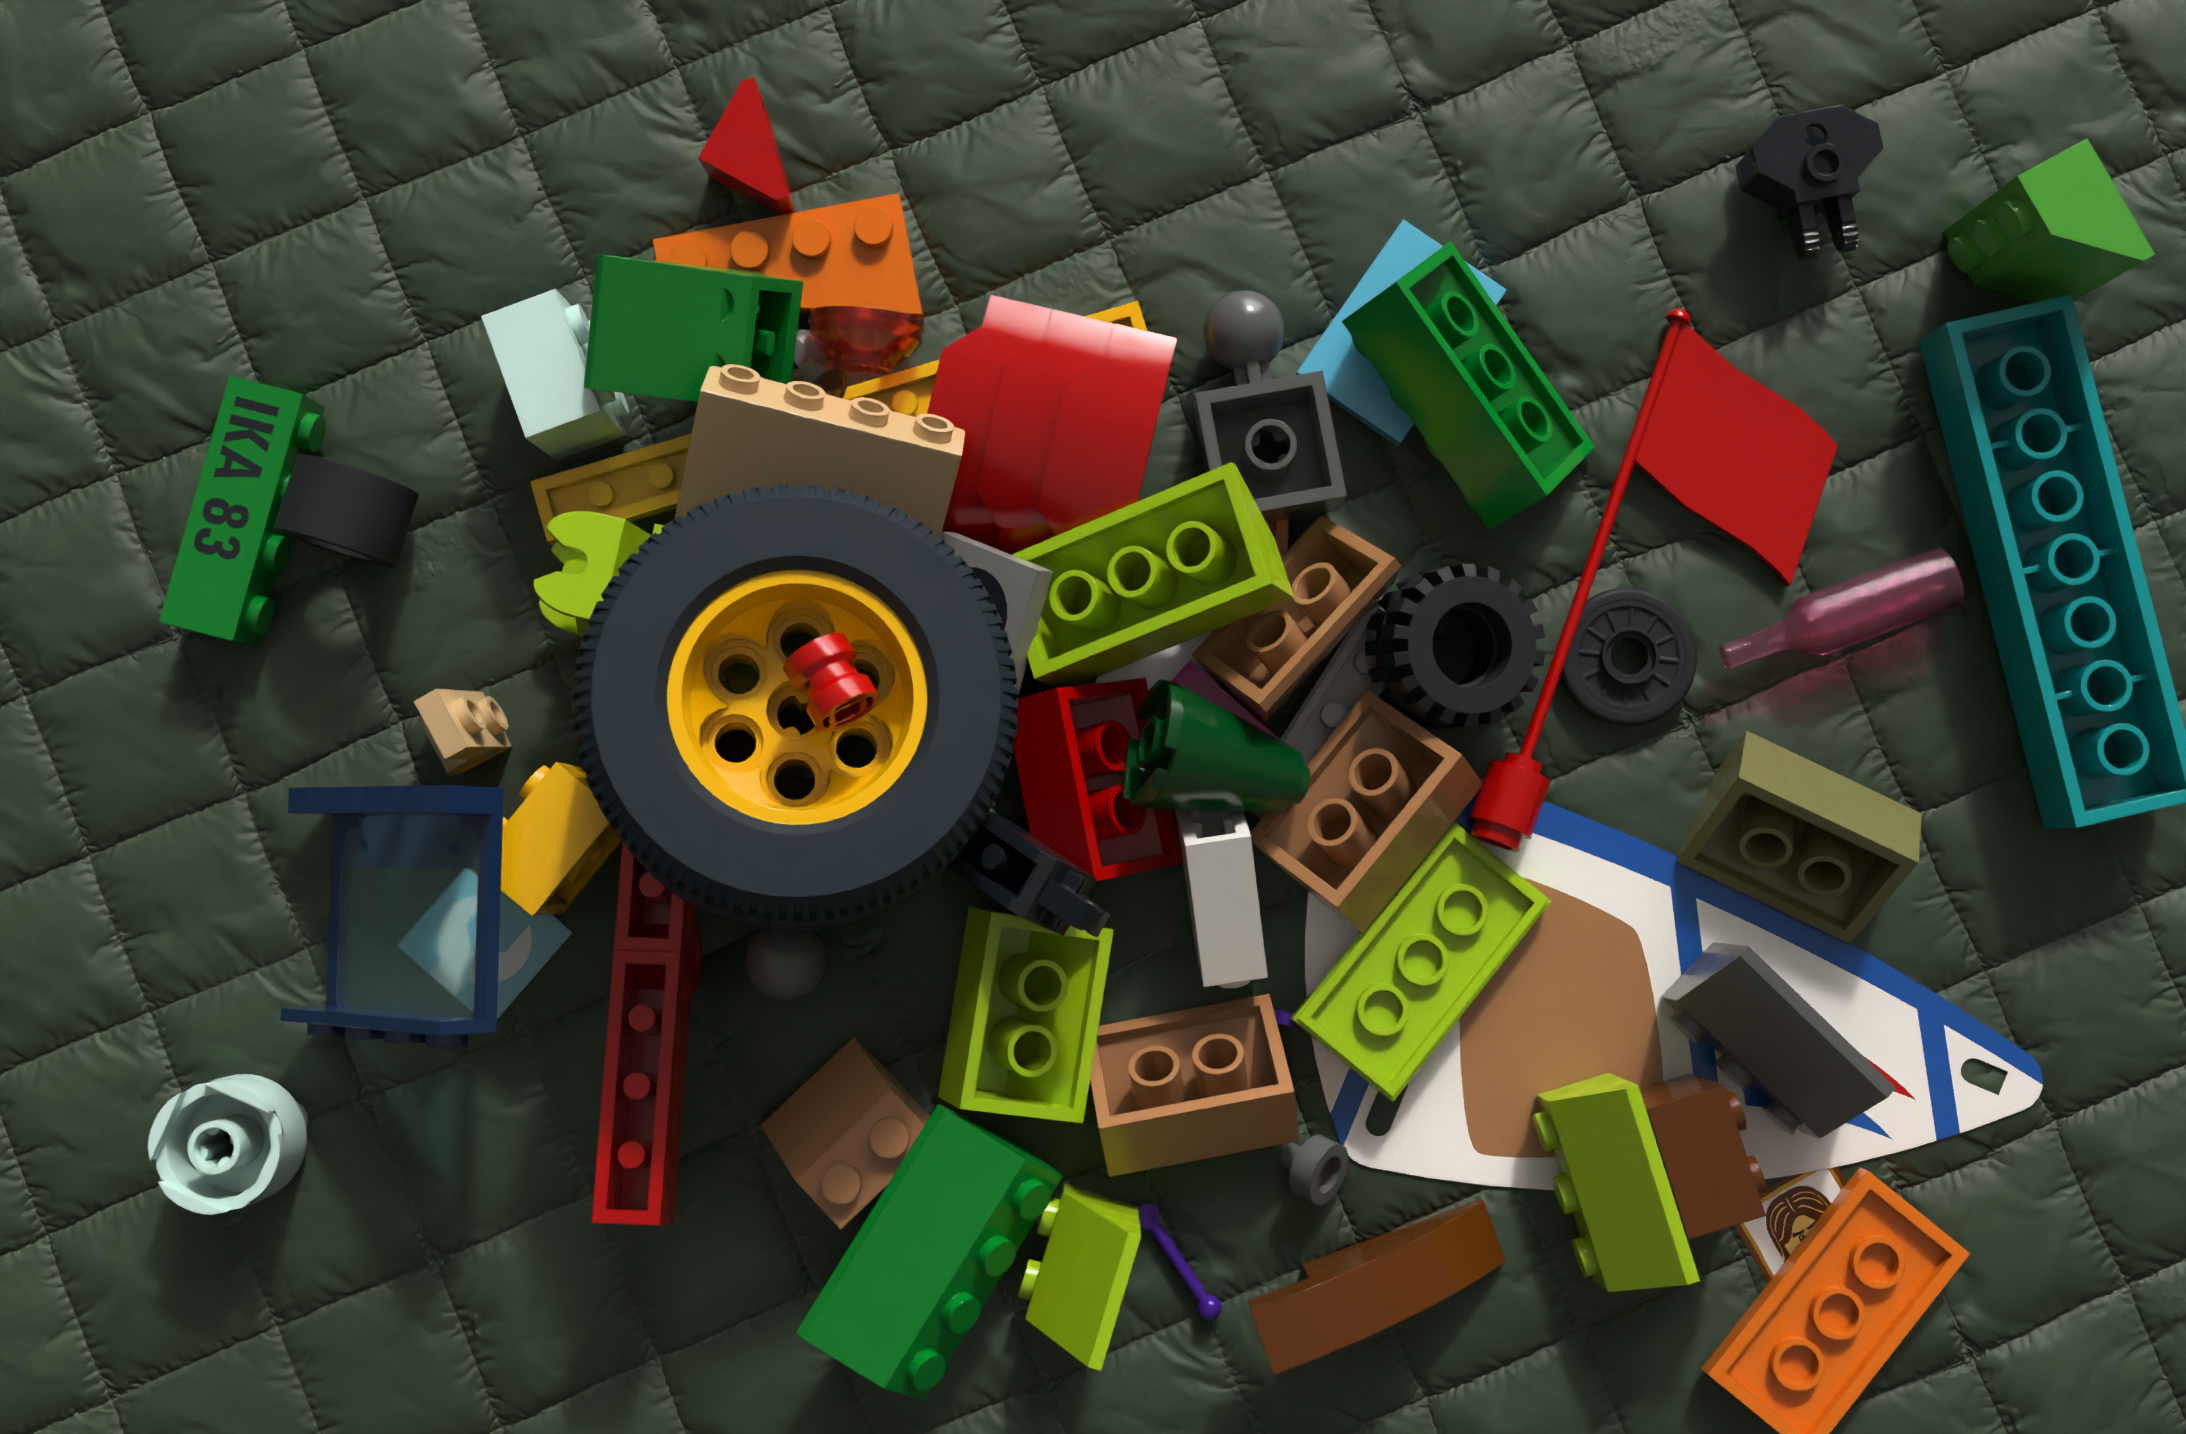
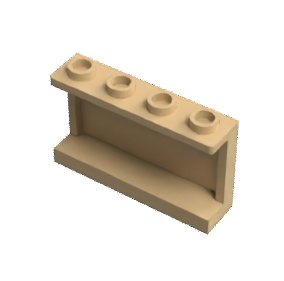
[674,364,965,537]

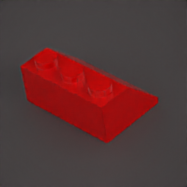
[1012,677,1183,881]

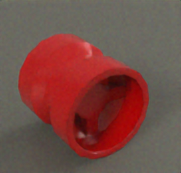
[783,633,880,732]

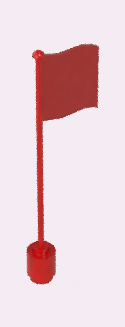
[1469,308,1838,852]

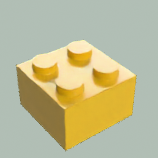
[474,762,622,916]

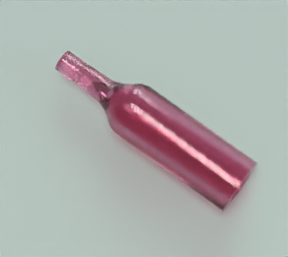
[1719,547,1964,669]

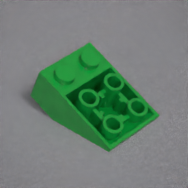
[583,254,803,402]

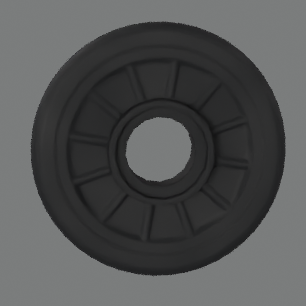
[1560,588,1697,726]

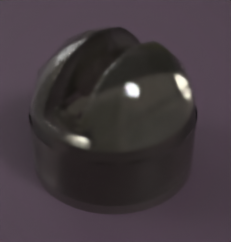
[790,357,847,398]

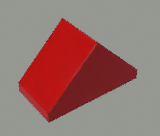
[698,77,796,215]

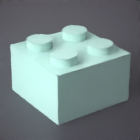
[481,289,629,461]

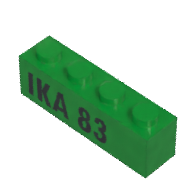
[159,375,326,647]

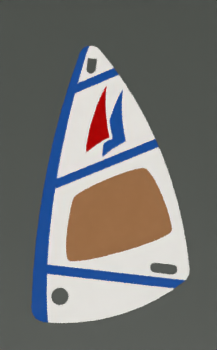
[1305,778,2043,1190]

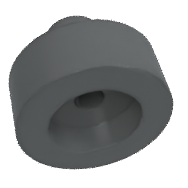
[1280,1134,1349,1205]

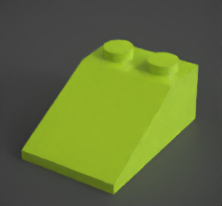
[1018,1183,1141,1371]

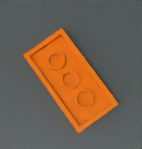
[1701,1167,1971,1434]

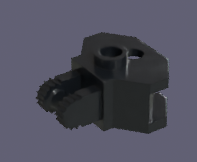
[1735,105,1883,260]

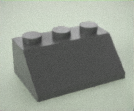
[1661,942,1896,1139]

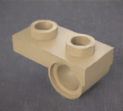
[414,689,512,776]

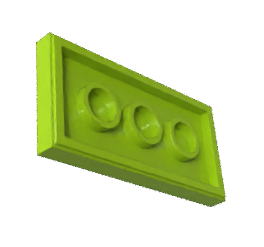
[1290,822,1551,1102]

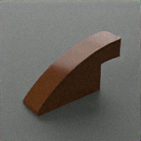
[1247,1199,1506,1375]

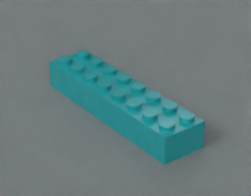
[1919,294,2186,829]

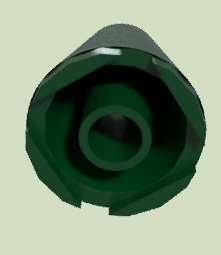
[1122,679,1310,813]

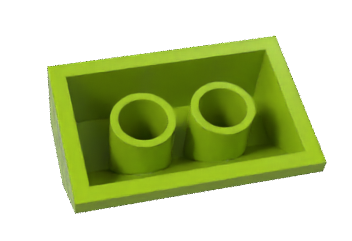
[938,906,1114,1123]
[1533,1073,1700,1292]

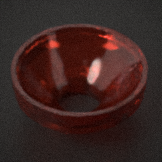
[808,306,925,374]

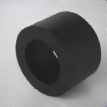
[273,454,419,568]

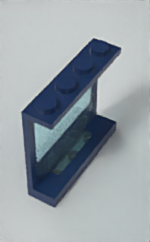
[280,785,504,1048]

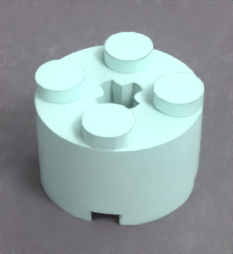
[148,1074,309,1215]

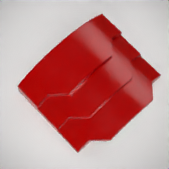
[927,295,1177,555]

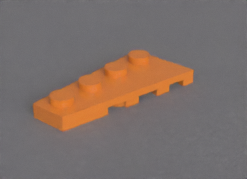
[653,193,924,320]

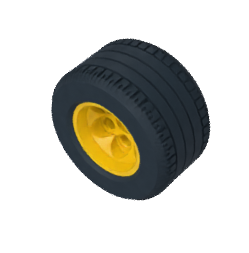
[572,484,1018,932]

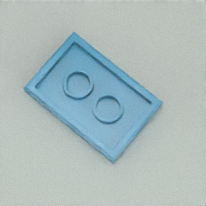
[1296,219,1507,447]

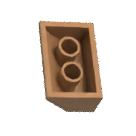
[1191,515,1401,723]
[1250,690,1483,934]
[1090,994,1300,1177]

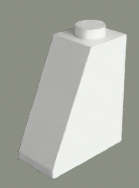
[1175,810,1268,988]

